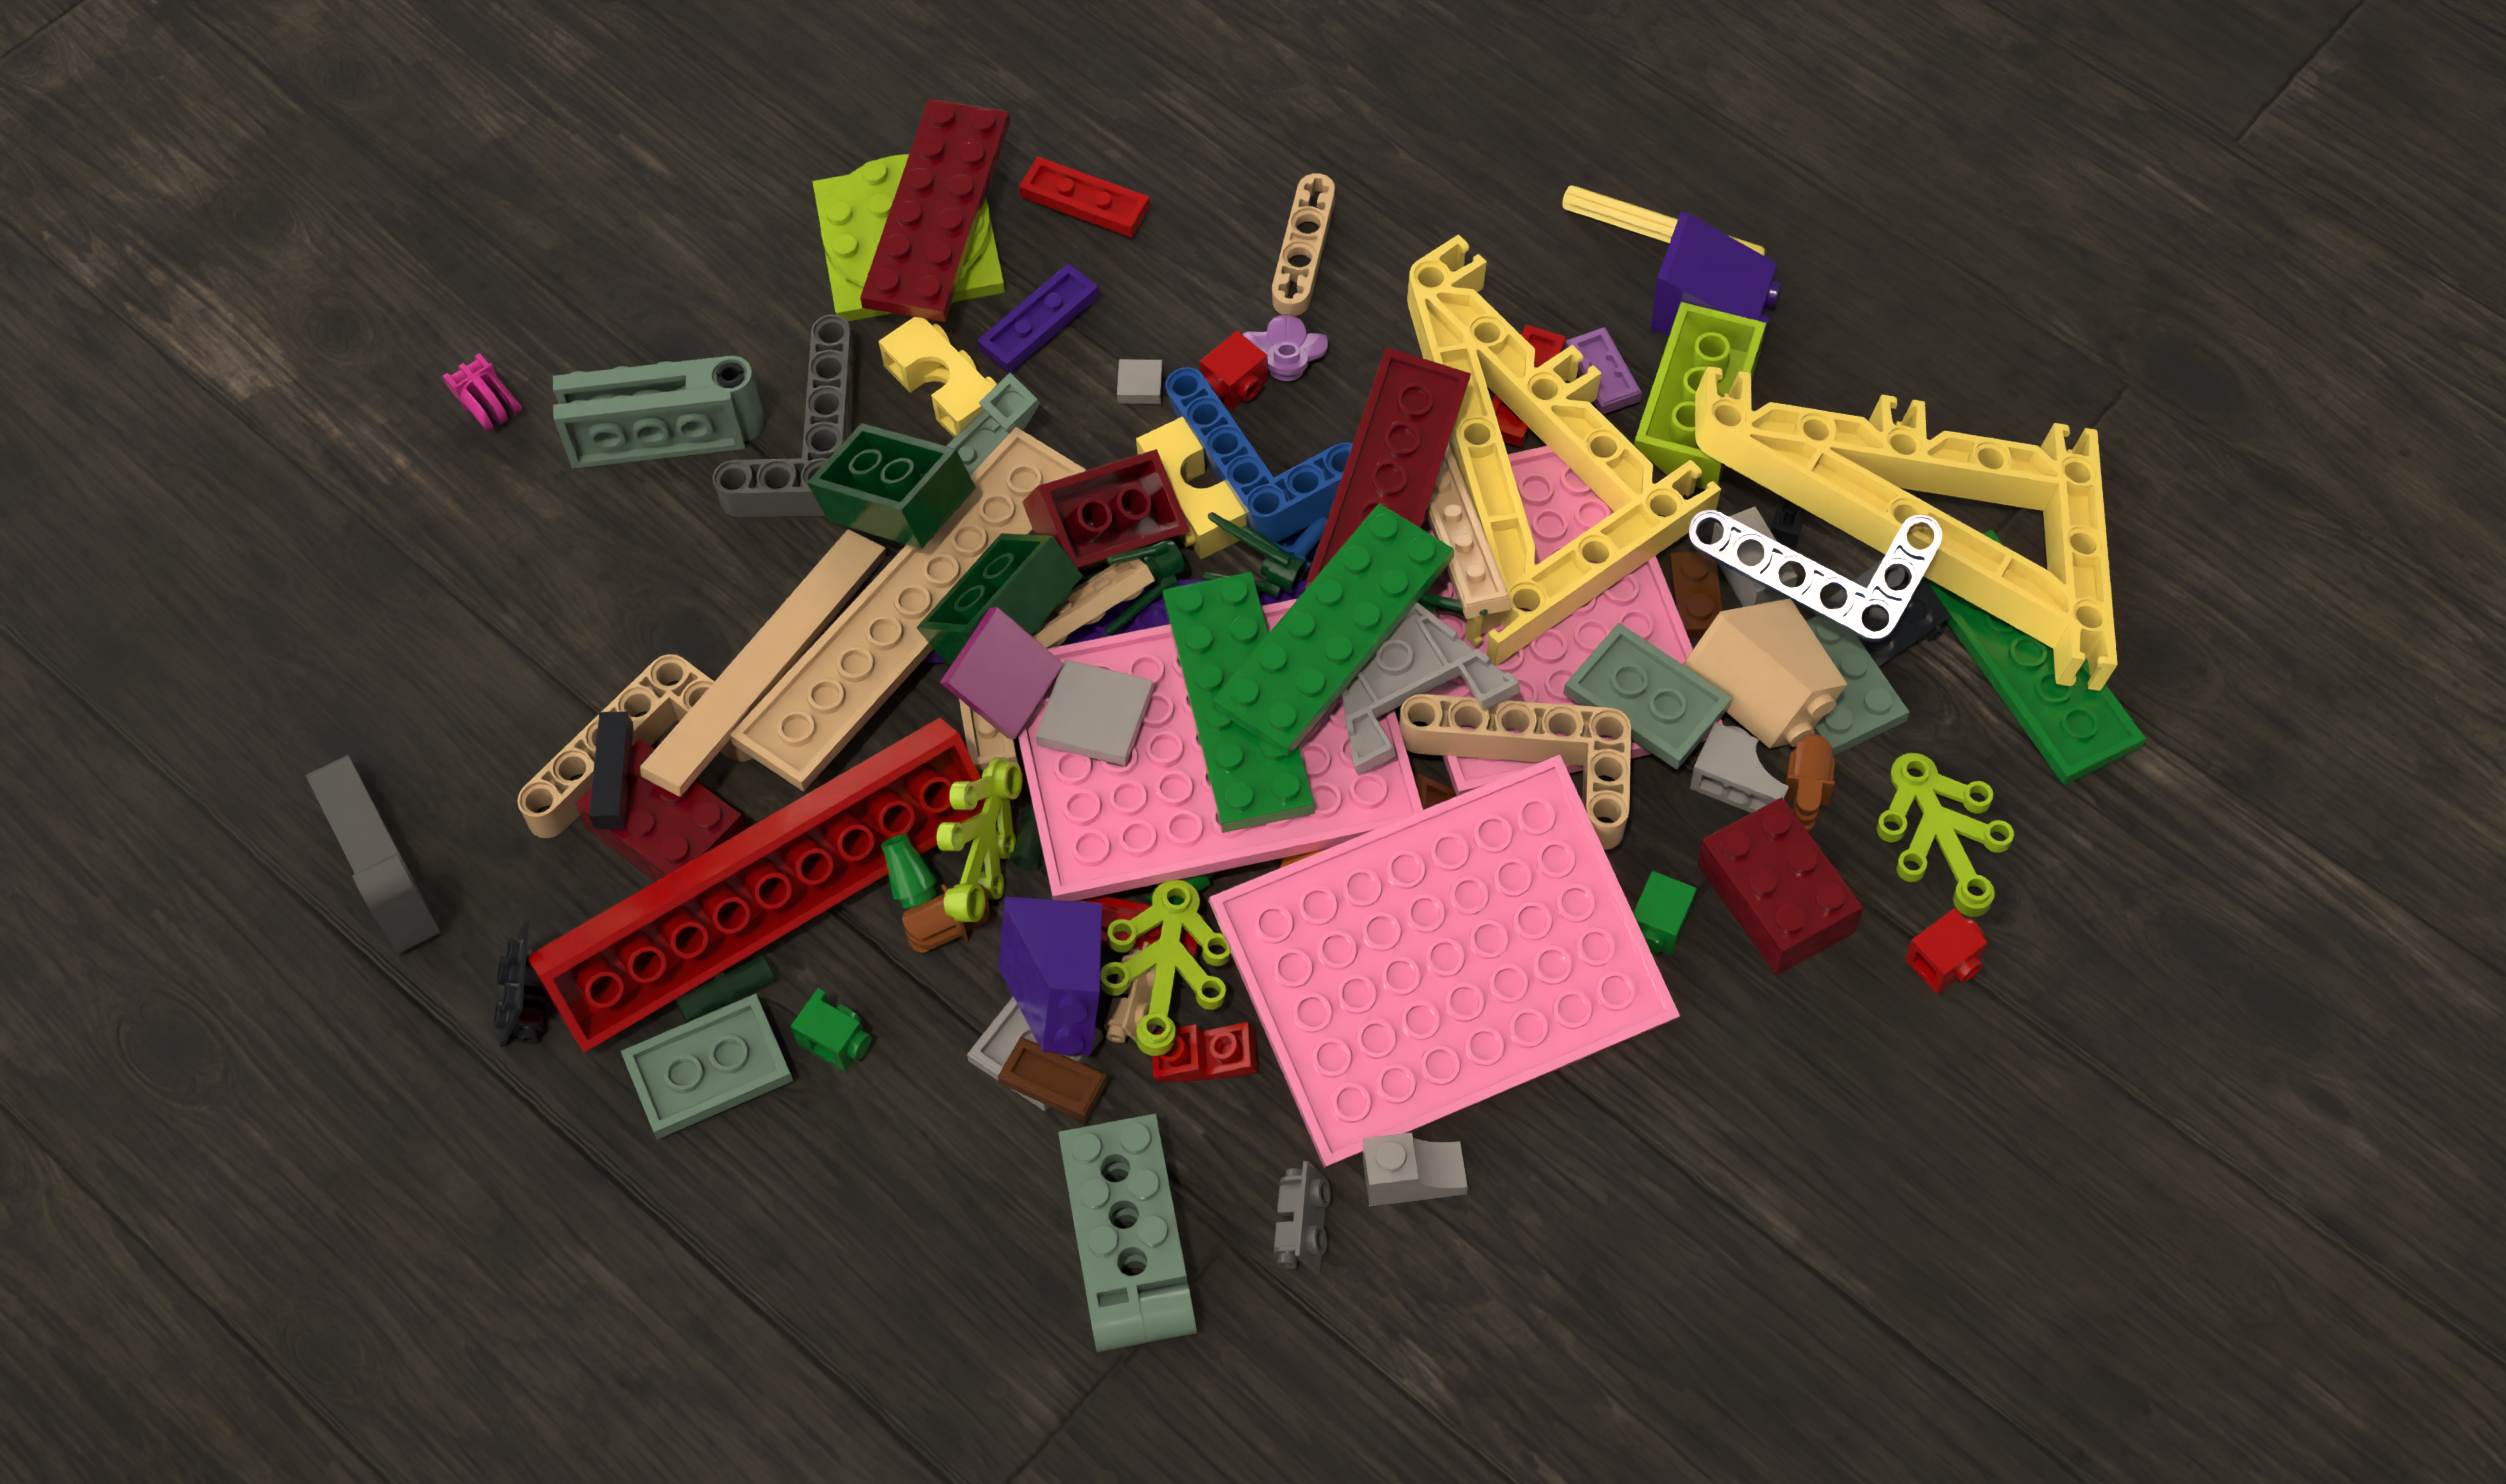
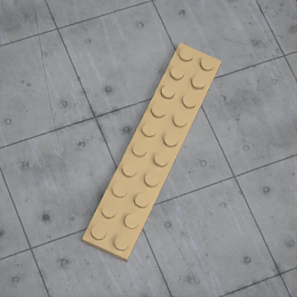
[730,427,1086,792]

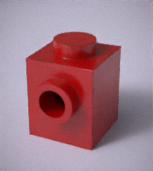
[1200,331,1269,411]
[1905,908,1988,995]

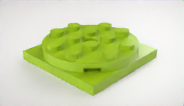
[812,154,1005,322]

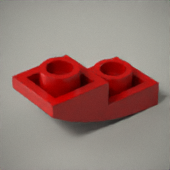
[1152,1022,1258,1082]

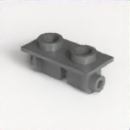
[1273,1161,1331,1273]

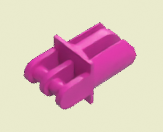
[442,353,522,432]

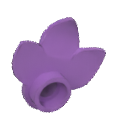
[1243,314,1328,381]

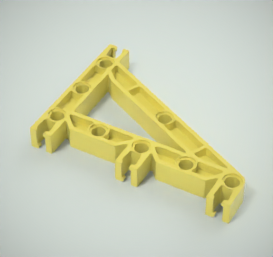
[1407,234,1721,666]
[1695,366,2118,691]

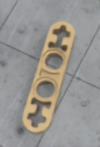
[1272,173,1335,316]

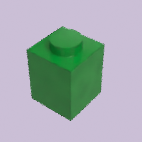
[1633,871,1697,956]

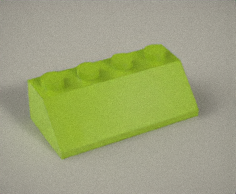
[1634,302,1766,489]

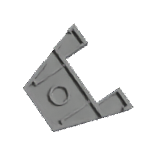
[1341,603,1520,776]

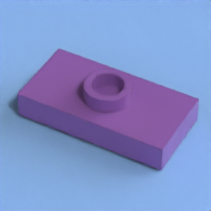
[1565,327,1642,415]

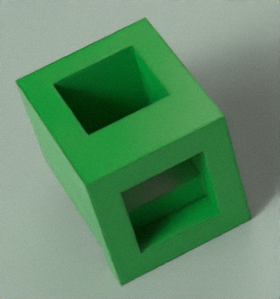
[791,988,872,1072]

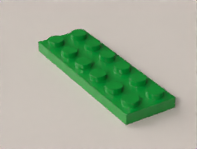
[1212,504,1454,757]
[1923,530,2146,786]
[1162,572,1315,833]

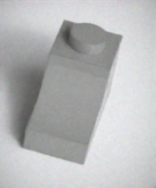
[1690,722,1789,813]
[1363,1132,1468,1207]

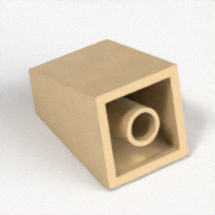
[1683,598,1848,748]

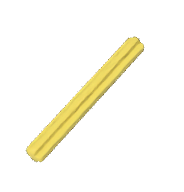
[1562,185,1765,256]

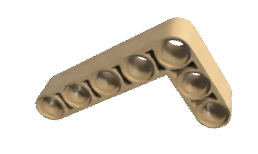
[517,654,752,838]
[1399,694,1631,850]

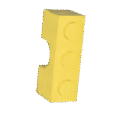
[879,317,997,438]
[1136,417,1247,559]

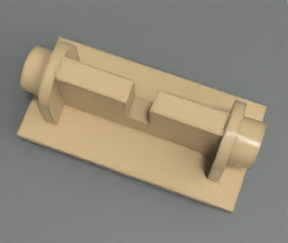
[1104,942,1156,1043]

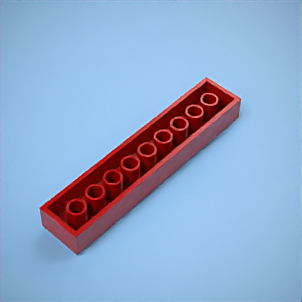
[526,717,986,1053]

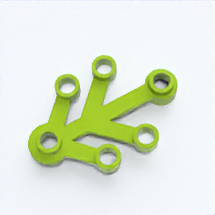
[1876,753,2014,917]
[937,757,1022,922]
[1100,880,1231,1056]

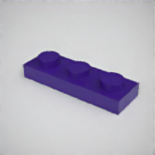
[977,263,1100,374]

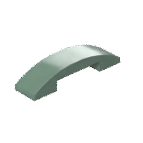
[947,373,1040,476]

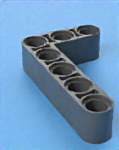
[713,314,856,517]
[305,754,440,955]

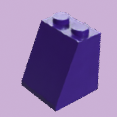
[1651,212,1781,341]
[998,897,1102,1055]

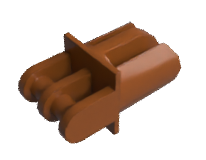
[1785,734,1835,832]
[902,883,991,953]

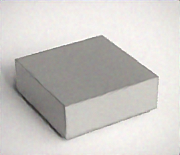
[1117,359,1163,404]

